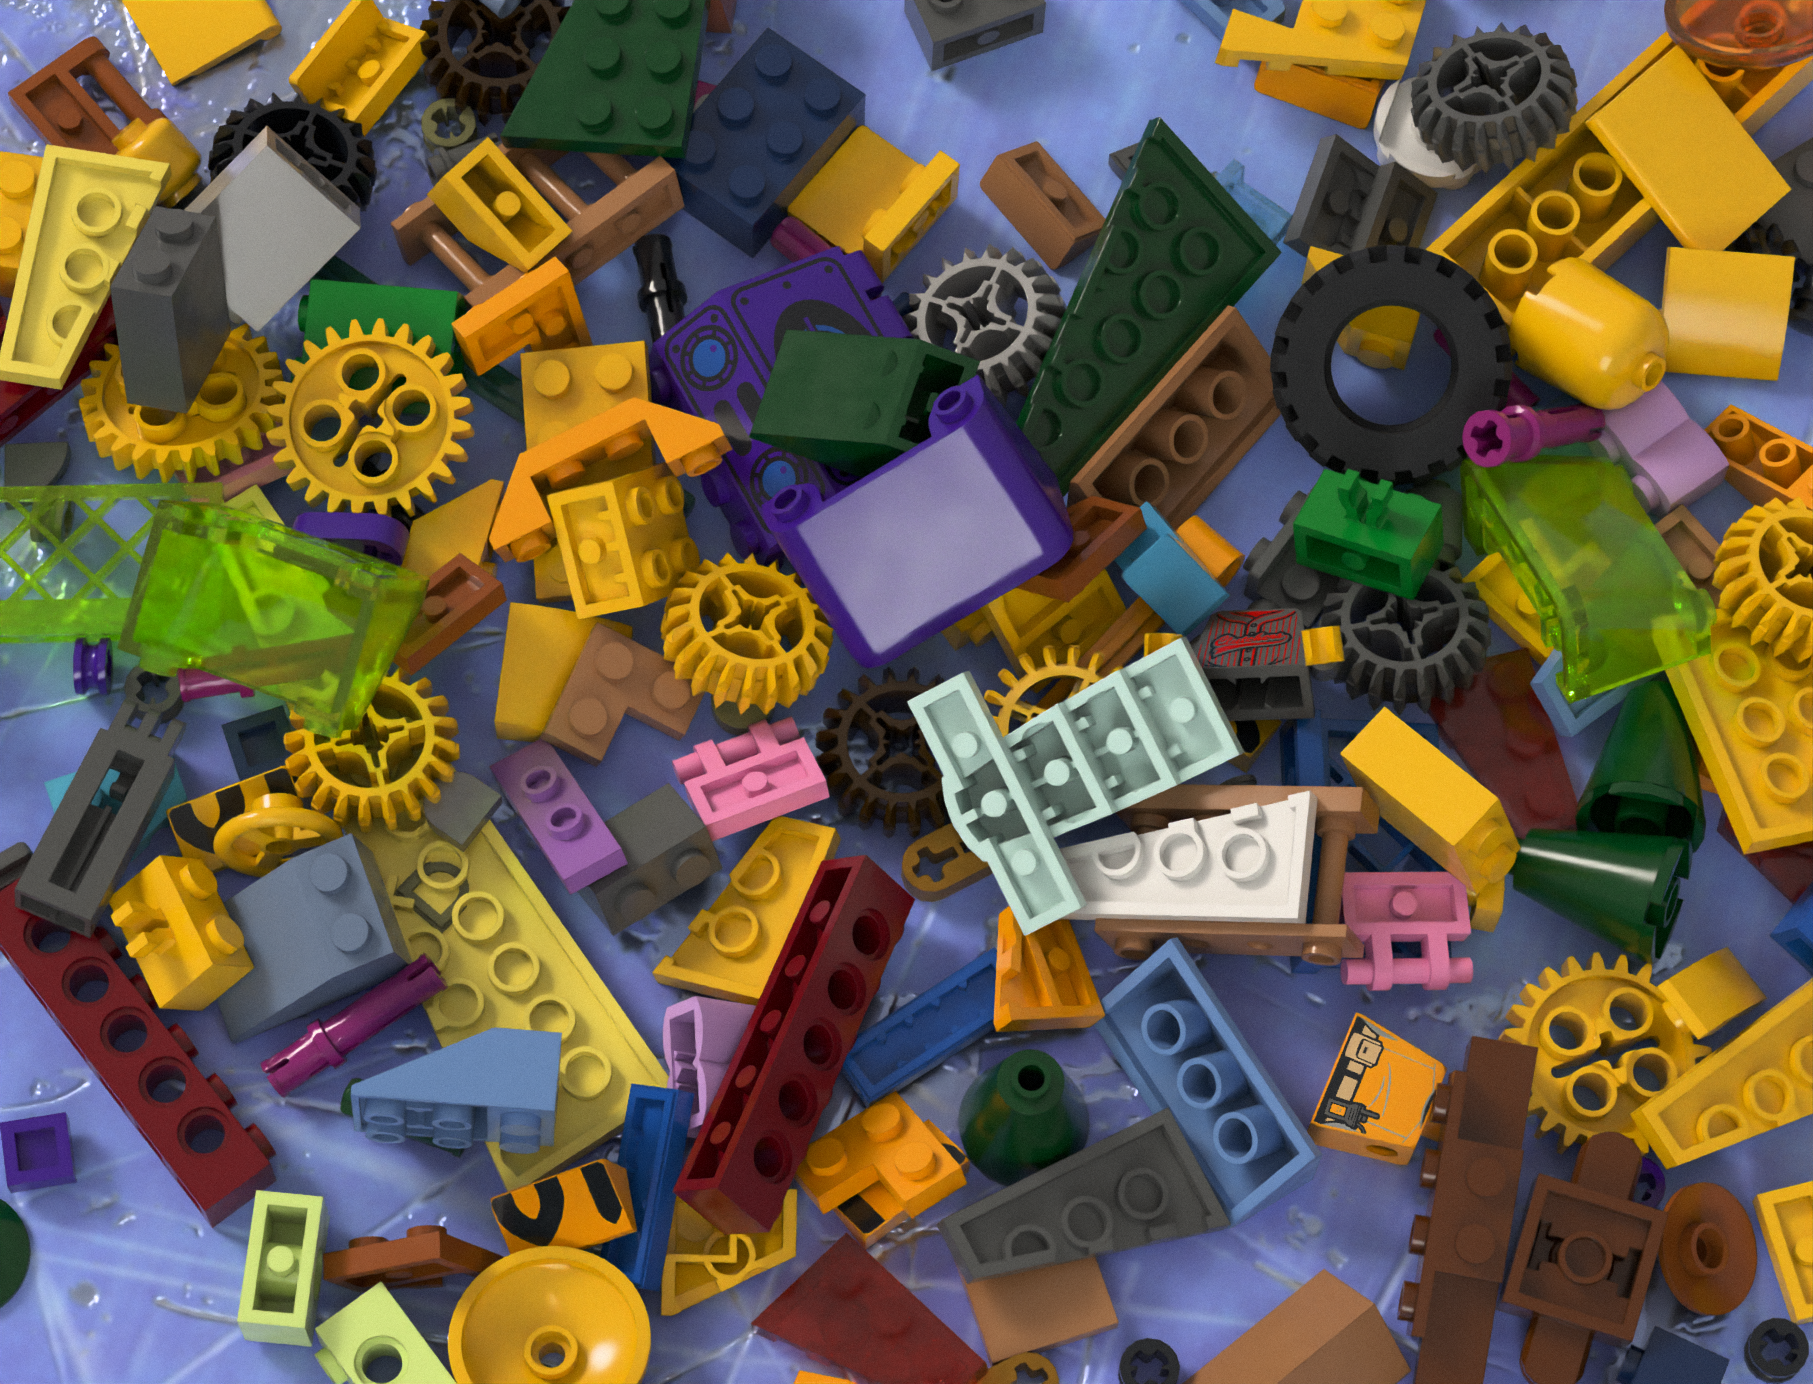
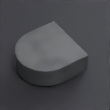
[423,772,503,852]

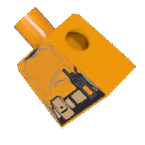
[1307,1012,1447,1165]

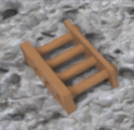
[390,143,685,311]
[1094,784,1380,966]

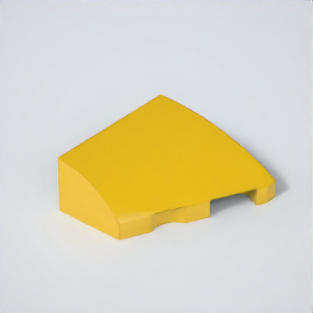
[494,602,633,742]
[661,1189,797,1316]

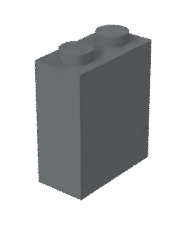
[110,206,231,414]

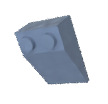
[217,833,412,1044]

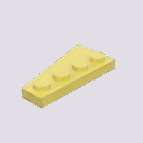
[0,144,172,390]

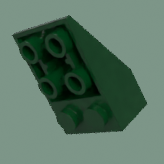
[749,329,980,478]

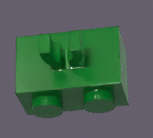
[1293,469,1444,600]

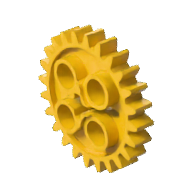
[266,318,474,517]
[79,323,284,483]
[1498,952,1712,1157]

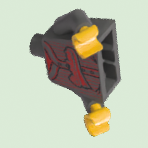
[1144,599,1345,721]

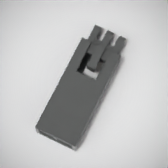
[15,698,186,938]

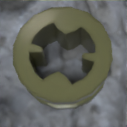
[421,98,477,156]
[30,486,75,546]

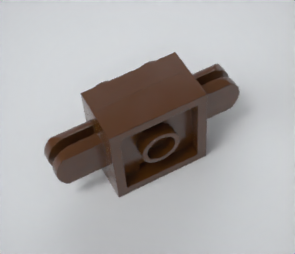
[1495,1132,1669,1384]

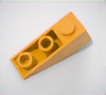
[1704,404,1813,511]

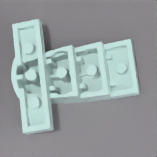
[907,636,1245,936]

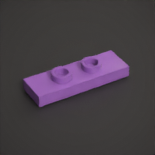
[489,739,628,895]

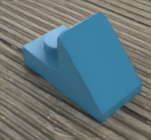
[1114,501,1231,637]

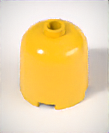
[1509,257,1670,410]

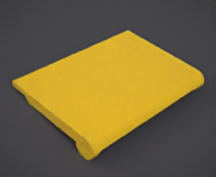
[122,0,282,86]
[1585,44,1791,251]

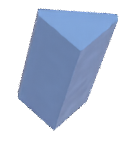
[1094,937,1322,1229]

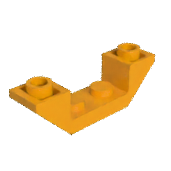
[489,397,732,563]

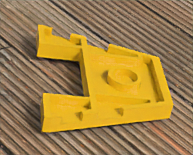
[1215,0,1426,81]

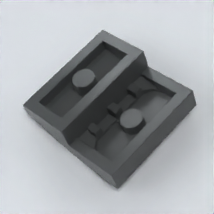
[1283,134,1438,258]

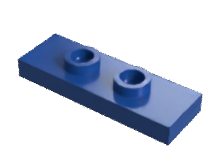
[841,947,997,1108]
[600,1083,695,1292]

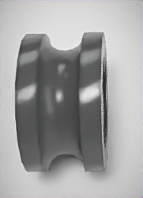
[124,660,184,724]

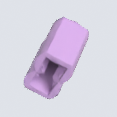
[1587,381,1730,520]
[663,996,756,1138]

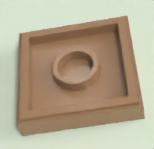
[953,1257,1119,1367]

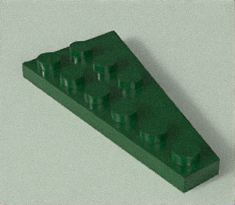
[500,0,711,158]
[1016,117,1282,497]

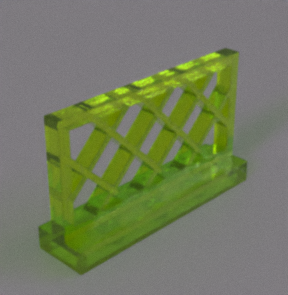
[0,482,228,644]

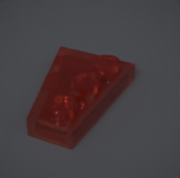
[1427,648,1578,839]
[751,1232,988,1384]

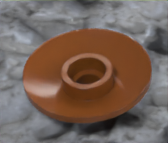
[1658,1182,1757,1316]

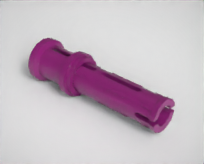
[1462,403,1606,468]

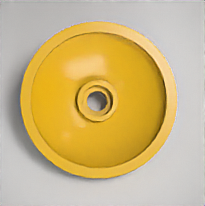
[448,1246,651,1384]

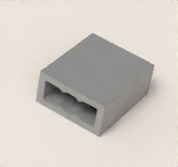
[185,126,361,332]

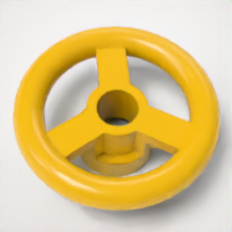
[213,793,344,878]

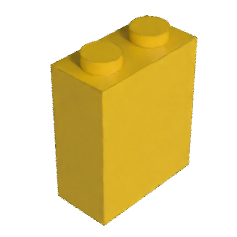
[1340,706,1521,895]

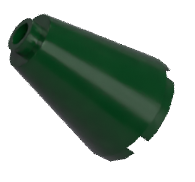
[1575,681,1706,853]
[1507,828,1693,964]
[958,1049,1089,1187]

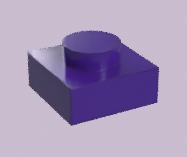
[0,1112,77,1193]

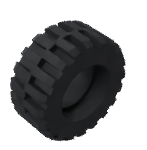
[1270,245,1513,487]

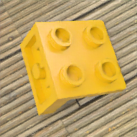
[788,125,960,283]
[546,462,700,619]

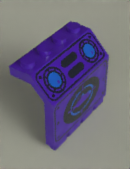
[649,246,914,569]

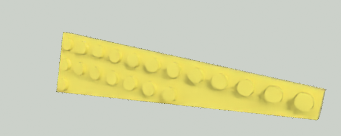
[203,484,669,1192]

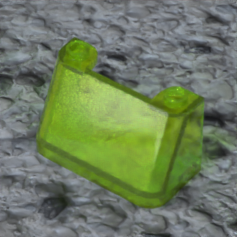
[1460,454,1717,704]
[117,499,430,738]

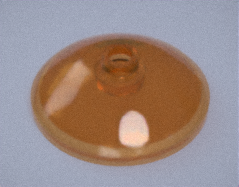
[1664,0,1813,70]

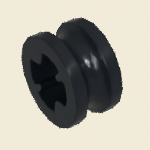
[1744,1318,1809,1384]
[1118,1338,1180,1384]

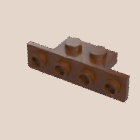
[1397,1070,1524,1338]

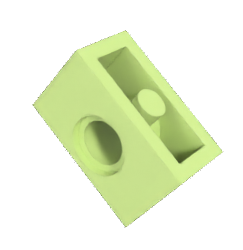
[237,1190,330,1347]
[314,1281,457,1384]

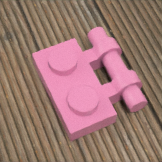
[672,716,830,841]
[1339,872,1473,991]

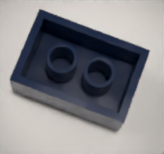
[654,27,866,258]

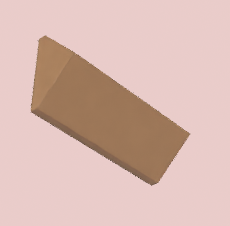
[1066,306,1281,531]
[1182,1269,1411,1384]

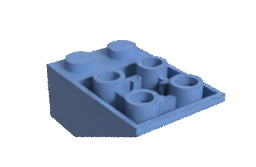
[351,1027,562,1154]

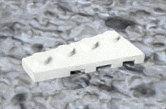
[1060,791,1318,924]

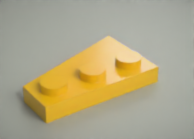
[652,816,841,1006]

